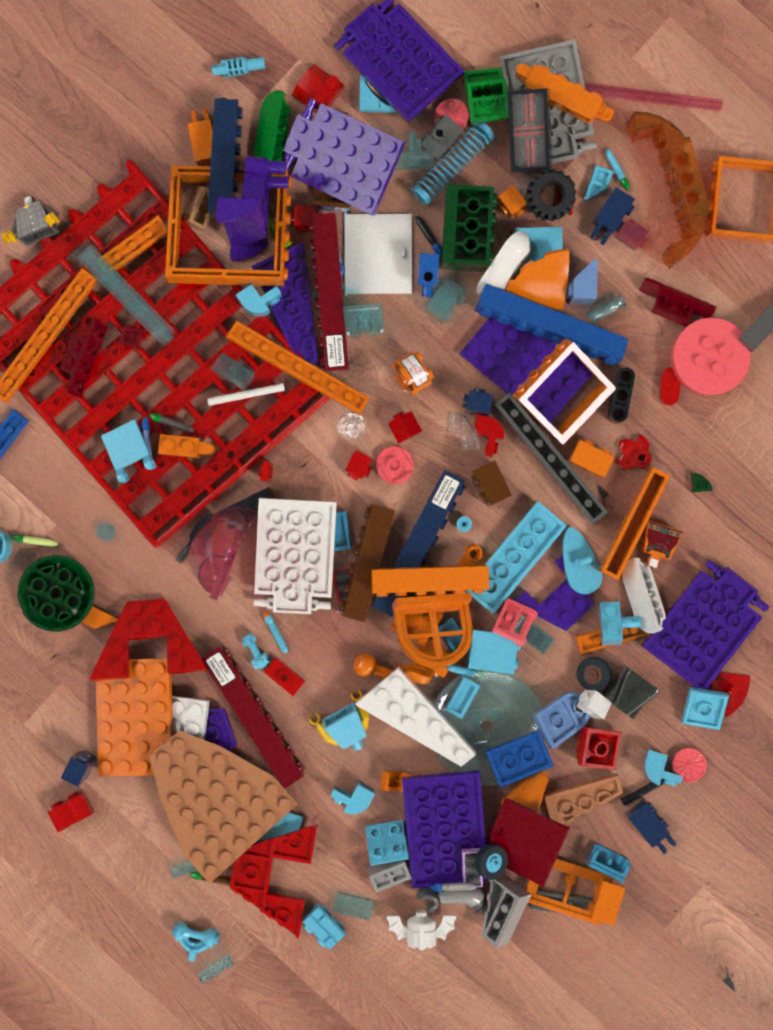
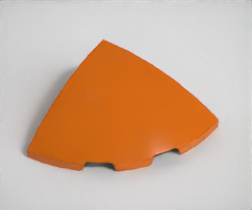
[505,249,569,310]

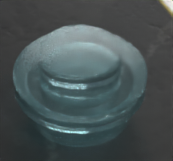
[96,523,116,542]

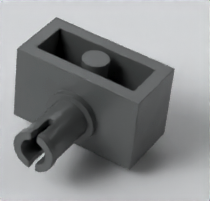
[421,114,464,162]

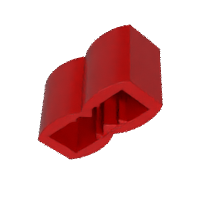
[47,791,95,832]

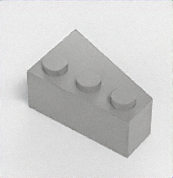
[482,874,531,948]

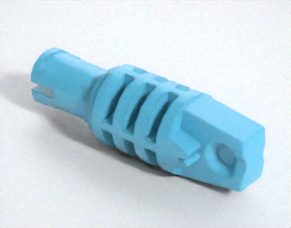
[212,57,266,78]

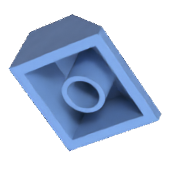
[565,260,598,305]

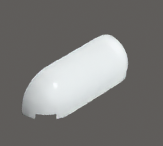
[477,231,531,295]
[622,558,666,633]

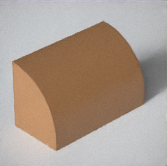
[182,186,210,230]

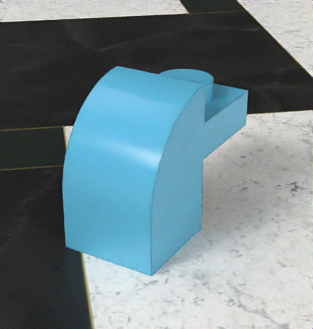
[236,284,282,317]
[644,750,683,787]
[330,781,375,814]

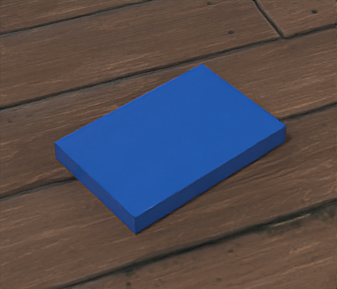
[485,729,554,787]

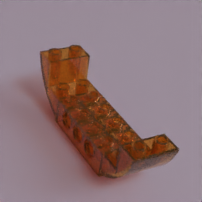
[626,111,711,269]

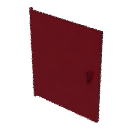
[486,797,570,888]

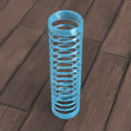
[411,123,495,206]

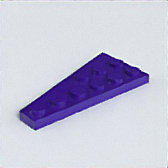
[252,242,318,365]

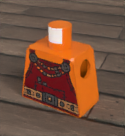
[641,521,683,568]

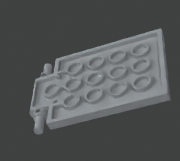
[500,39,597,164]

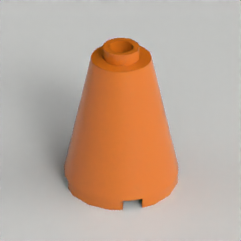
[500,771,549,812]

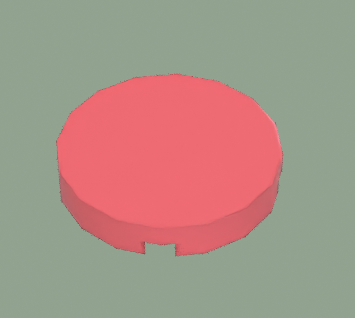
[376,446,414,484]

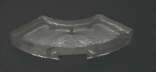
[447,412,479,450]

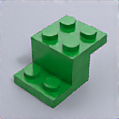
[463,67,509,124]

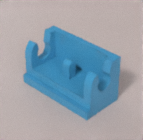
[586,843,631,883]

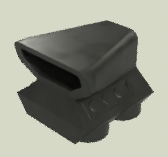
[603,666,660,719]

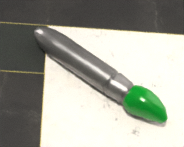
[149,413,194,433]

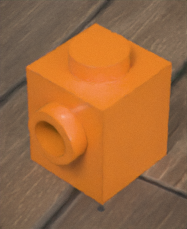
[497,185,526,219]

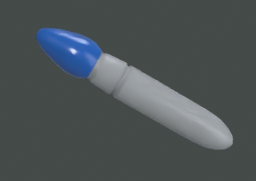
[430,883,477,892]

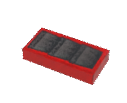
[332,568,351,605]

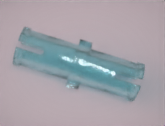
[587,295,626,324]

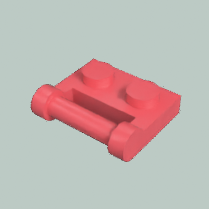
[492,598,538,646]

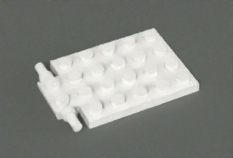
[254,498,337,614]

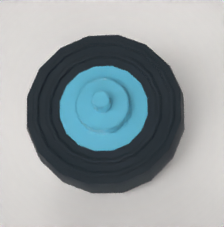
[475,843,508,880]

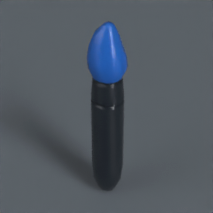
[415,216,443,256]

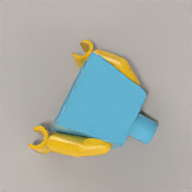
[309,690,369,751]

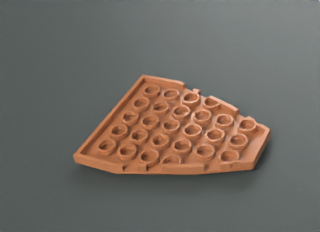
[150,729,297,884]

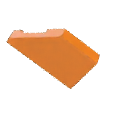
[82,606,118,629]

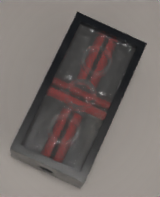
[507,88,553,173]

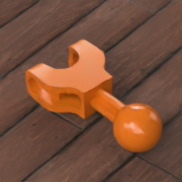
[353,653,433,684]

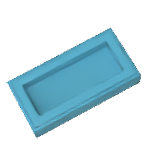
[445,675,481,719]

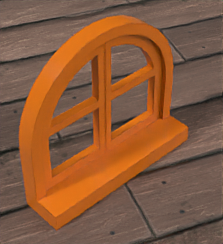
[392,593,473,668]

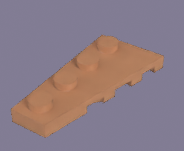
[544,773,623,825]

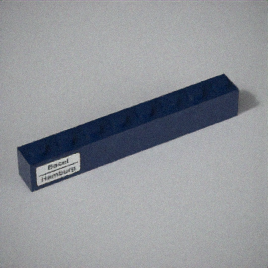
[372,470,466,617]

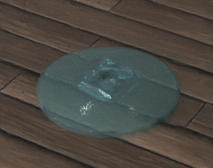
[434,670,544,785]

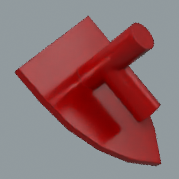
[711,672,750,718]

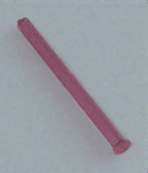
[584,83,723,111]

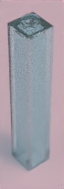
[77,244,175,344]

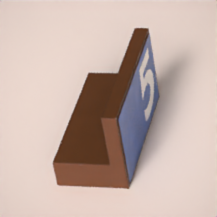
[312,188,351,213]

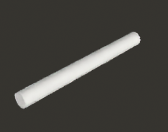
[208,383,285,406]

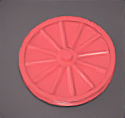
[434,99,469,129]
[672,748,707,783]

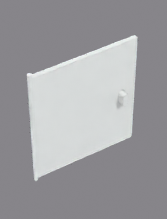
[344,212,412,296]

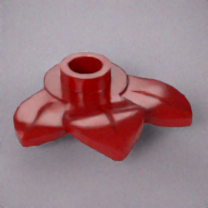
[616,435,652,469]

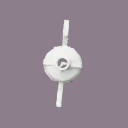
[386,910,456,950]

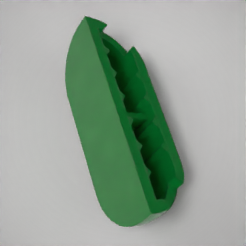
[254,90,290,161]

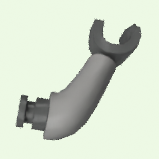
[416,887,488,914]

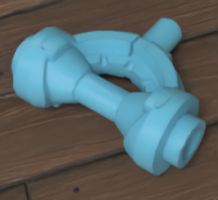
[172,921,220,962]

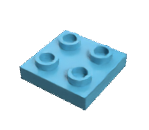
[365,820,409,866]

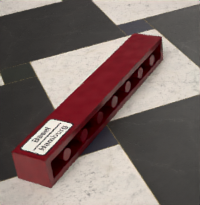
[309,213,349,371]
[201,645,305,789]

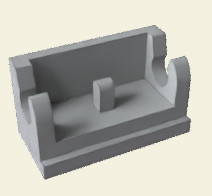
[367,860,412,893]

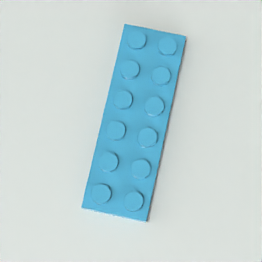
[465,501,567,614]

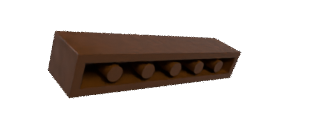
[339,504,395,622]

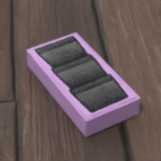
[462,848,483,887]

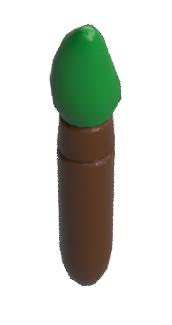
[189,871,231,886]

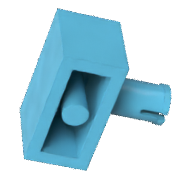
[599,601,641,646]

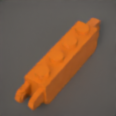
[516,63,614,124]

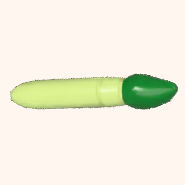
[11,534,58,547]

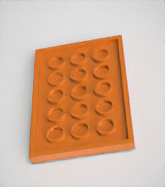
[95,658,173,776]

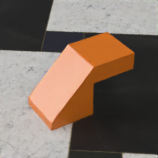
[379,770,421,792]

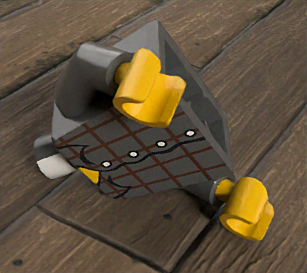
[2,196,60,246]

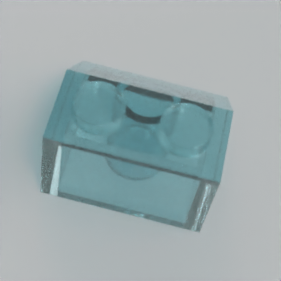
[343,303,384,338]

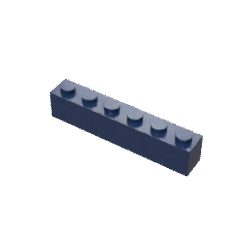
[208,99,243,217]

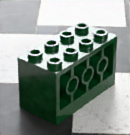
[441,184,497,272]

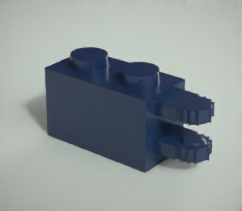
[590,187,635,246]
[625,799,677,854]

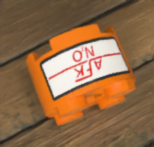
[391,351,434,397]

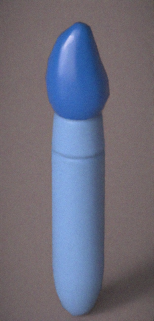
[141,417,152,456]

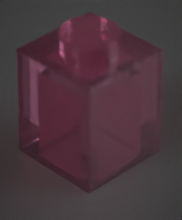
[616,218,649,251]

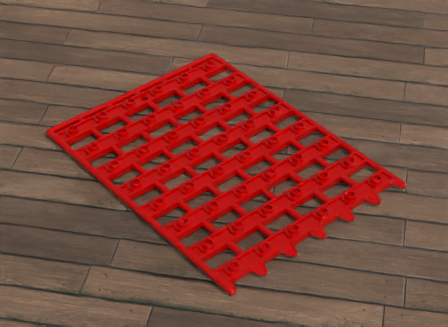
[0,160,330,548]

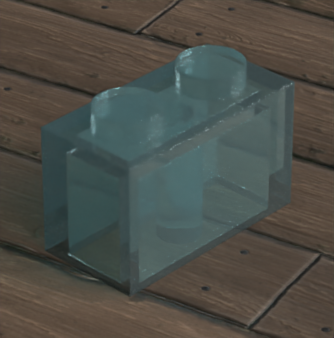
[424,277,466,324]

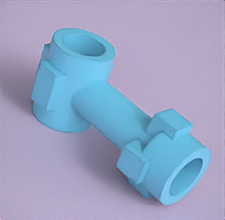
[242,633,270,669]

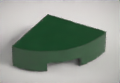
[691,473,713,493]

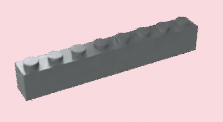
[493,392,608,524]

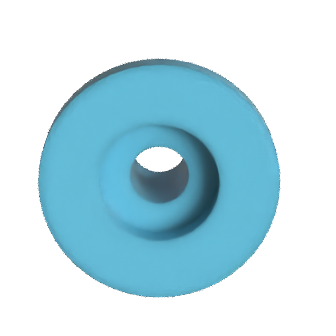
[457,516,472,532]

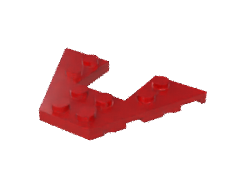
[89,598,207,682]
[229,824,318,939]

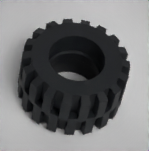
[525,169,577,222]

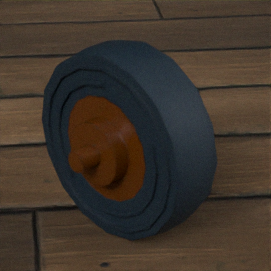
[576,657,612,691]

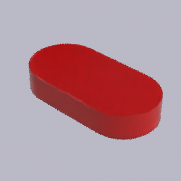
[659,367,681,406]

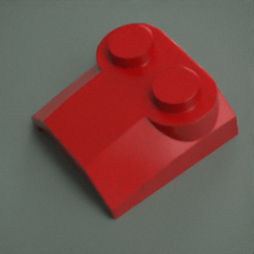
[292,64,345,113]
[576,726,622,770]

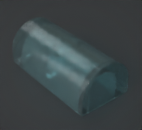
[211,353,255,391]

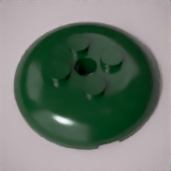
[17,555,95,632]

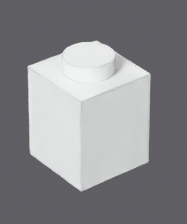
[576,690,612,719]

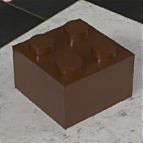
[470,460,512,506]

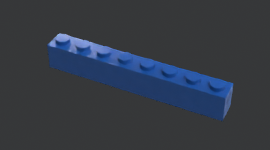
[474,283,629,365]

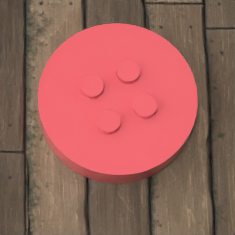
[670,318,750,396]

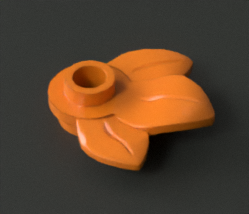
[457,544,491,566]

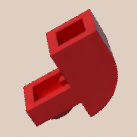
[472,414,504,458]

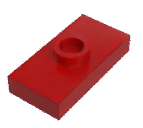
[259,461,274,482]
[264,657,305,696]

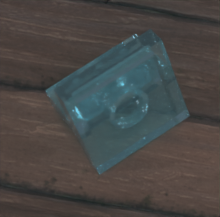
[394,132,433,170]

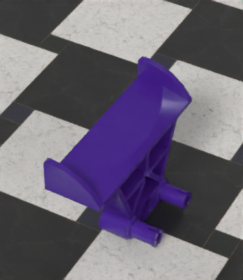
[216,156,289,261]

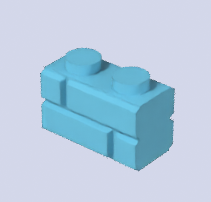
[303,902,346,950]

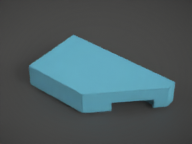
[583,165,614,201]

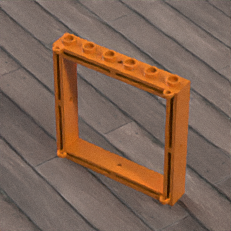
[165,165,292,286]

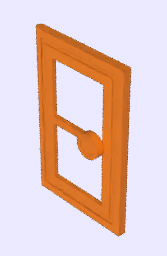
[526,859,614,926]

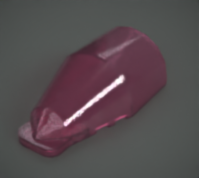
[188,506,257,600]

